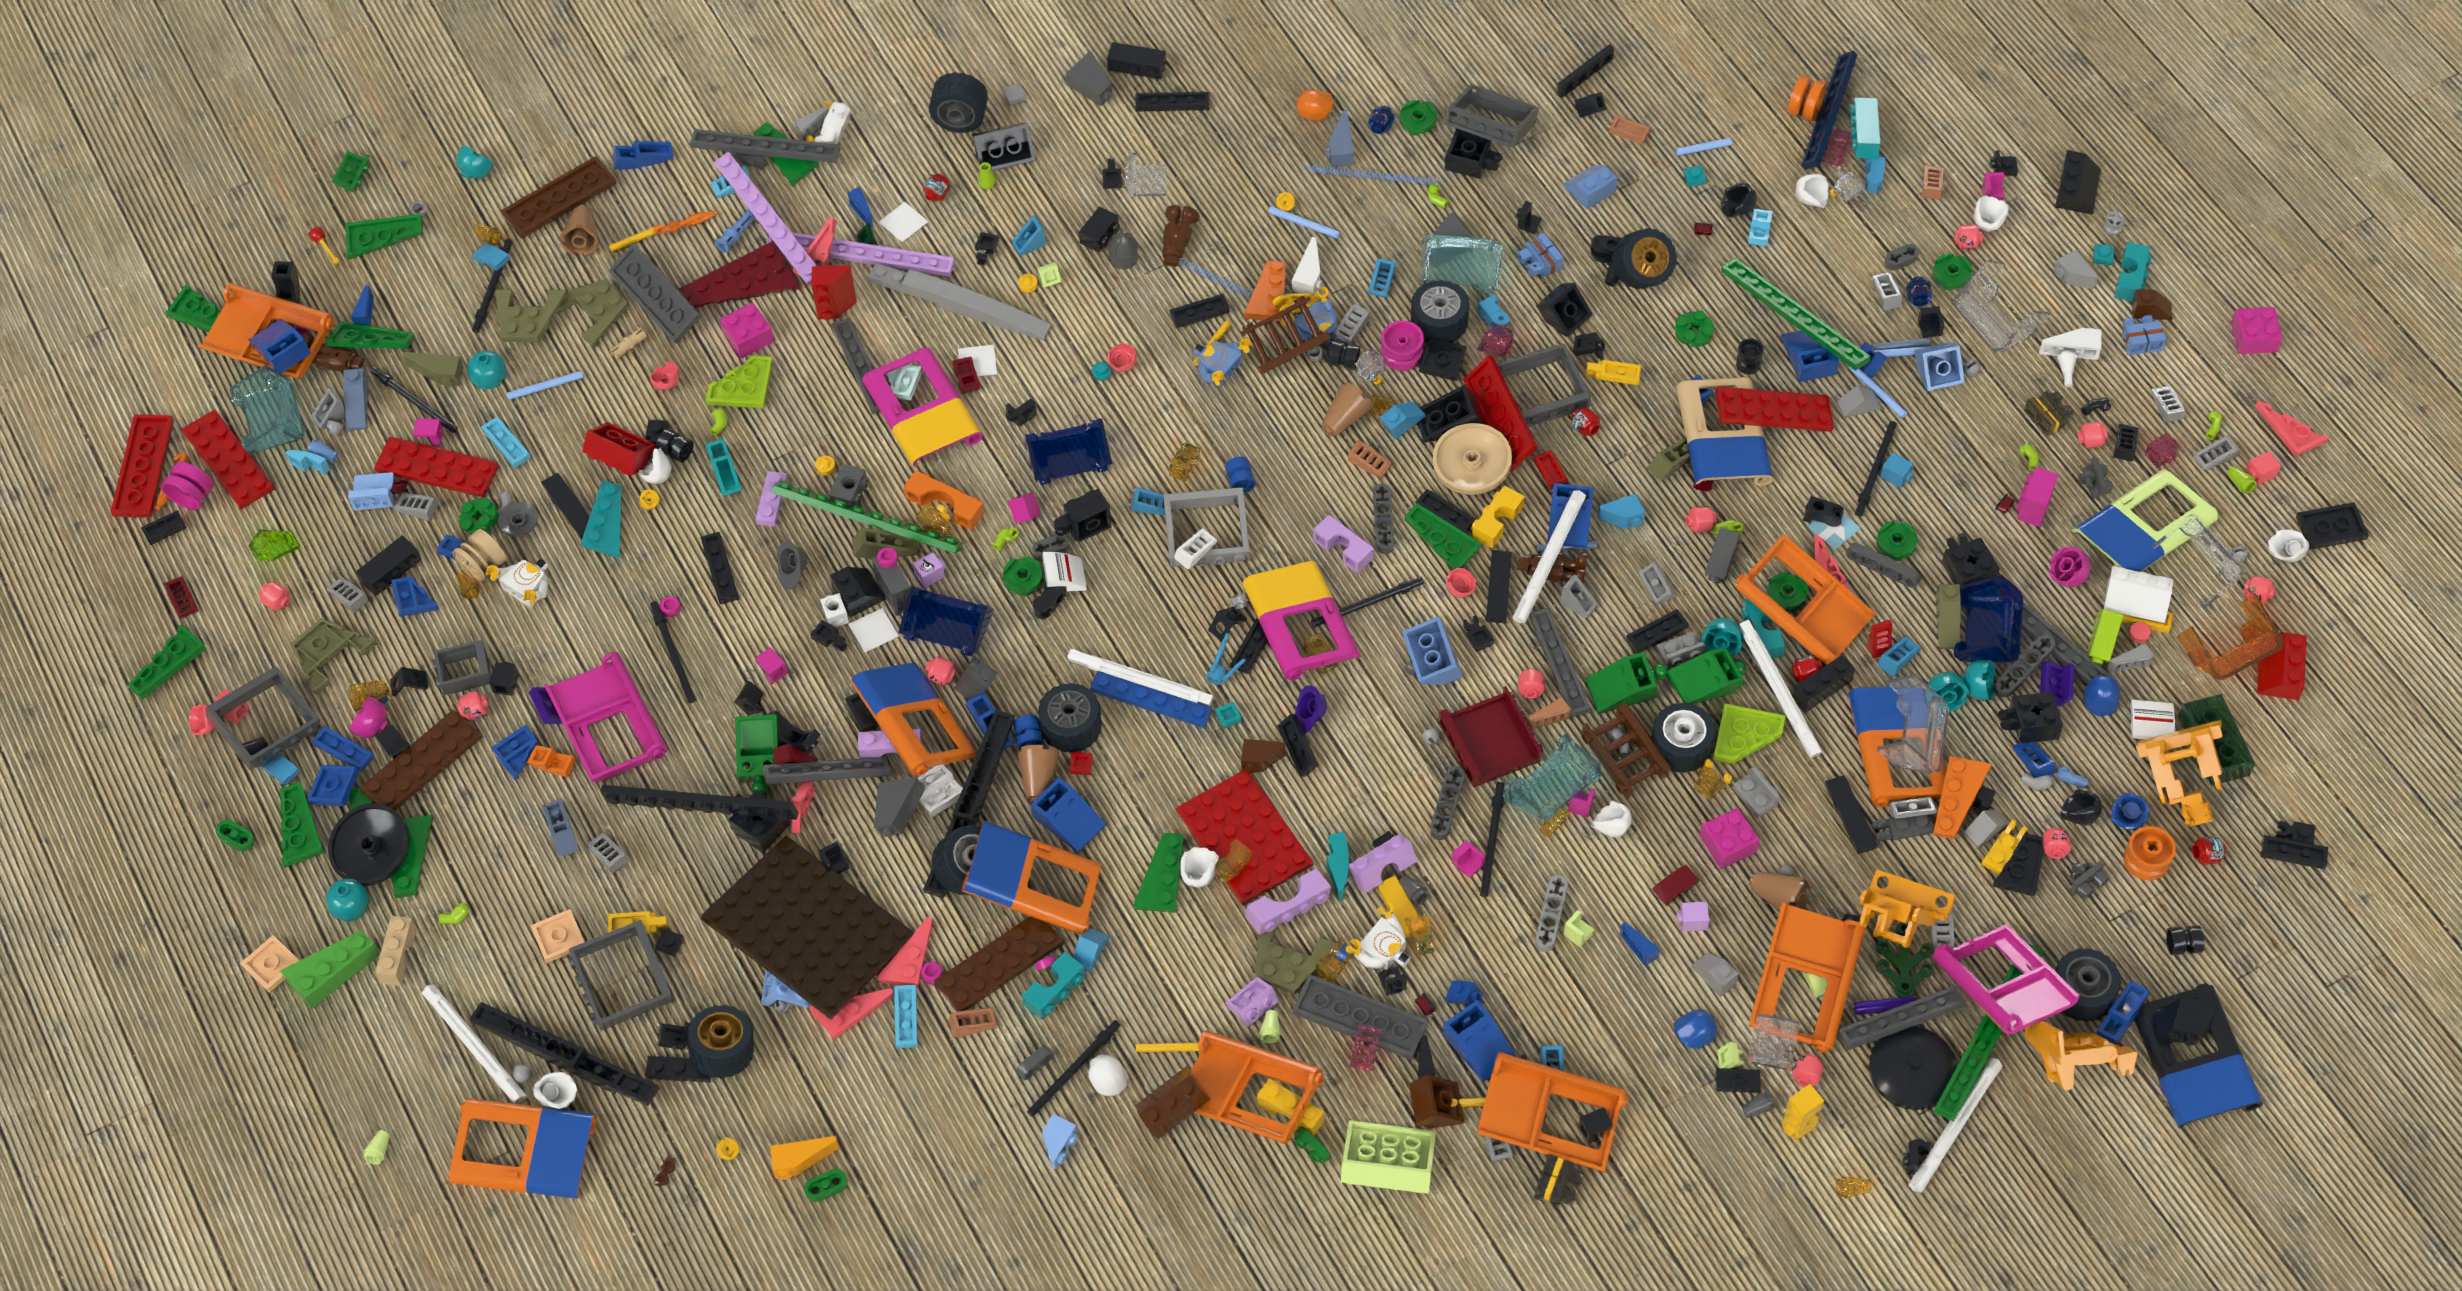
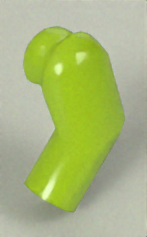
[1427,184,1448,209]
[710,408,728,436]
[2205,410,2222,440]
[2019,443,2039,471]
[1713,520,1744,535]
[992,527,1019,551]
[439,903,469,924]

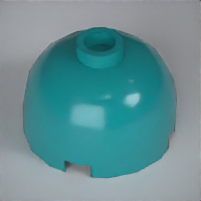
[456,145,494,180]
[467,350,507,389]
[1701,618,1743,656]
[1961,660,1996,701]
[1926,672,1969,712]
[325,879,370,922]

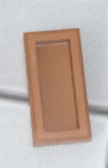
[1609,115,1651,145]

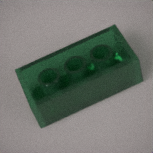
[2178,694,2256,786]

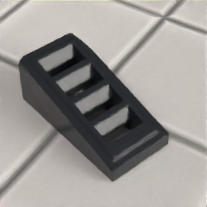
[2113,424,2139,462]
[1418,1035,1435,1079]

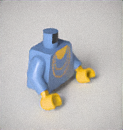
[1280,286,1339,346]
[1193,338,1253,388]

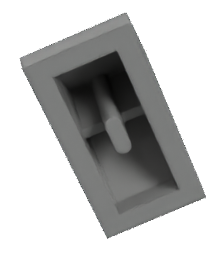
[1837,385,1881,418]
[311,387,346,429]
[1560,575,1598,618]
[1963,809,2009,848]

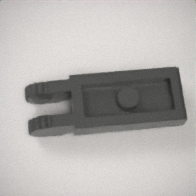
[1872,814,1934,841]

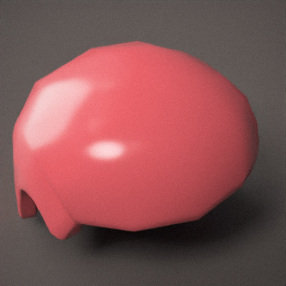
[1108,343,1137,372]
[650,361,680,391]
[1446,568,1476,598]
[189,704,215,735]

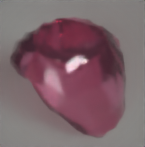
[1478,324,1514,357]

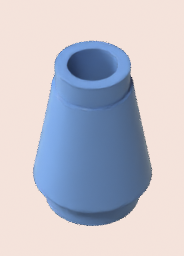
[307,440,338,463]

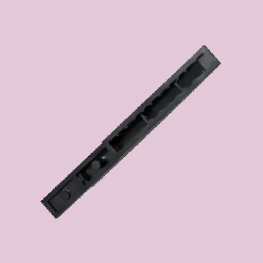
[923,710,1015,899]
[469,1002,660,1106]

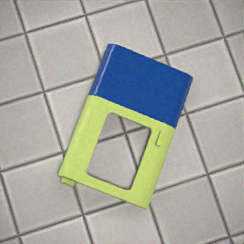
[2072,469,2218,572]

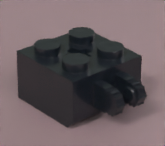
[1445,128,1503,179]
[1054,488,1112,542]
[1942,533,2000,594]
[1997,692,2063,743]
[728,791,790,854]

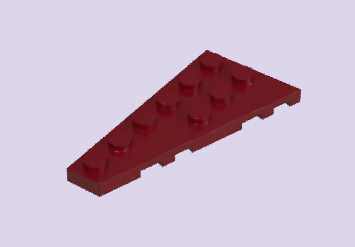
[678,241,801,308]

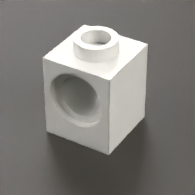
[820,593,849,627]

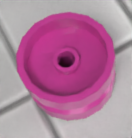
[1381,321,1424,371]
[161,462,214,510]

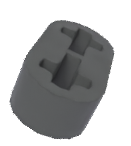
[1884,244,1919,271]
[1032,534,1069,561]
[1016,1045,1054,1080]

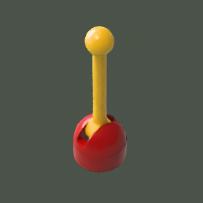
[308,227,339,265]

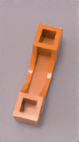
[903,470,984,531]

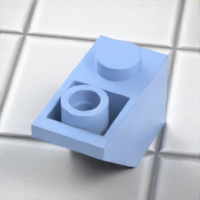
[1042,1114,1078,1170]

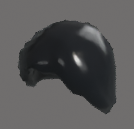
[1721,183,1757,218]
[2060,790,2102,826]

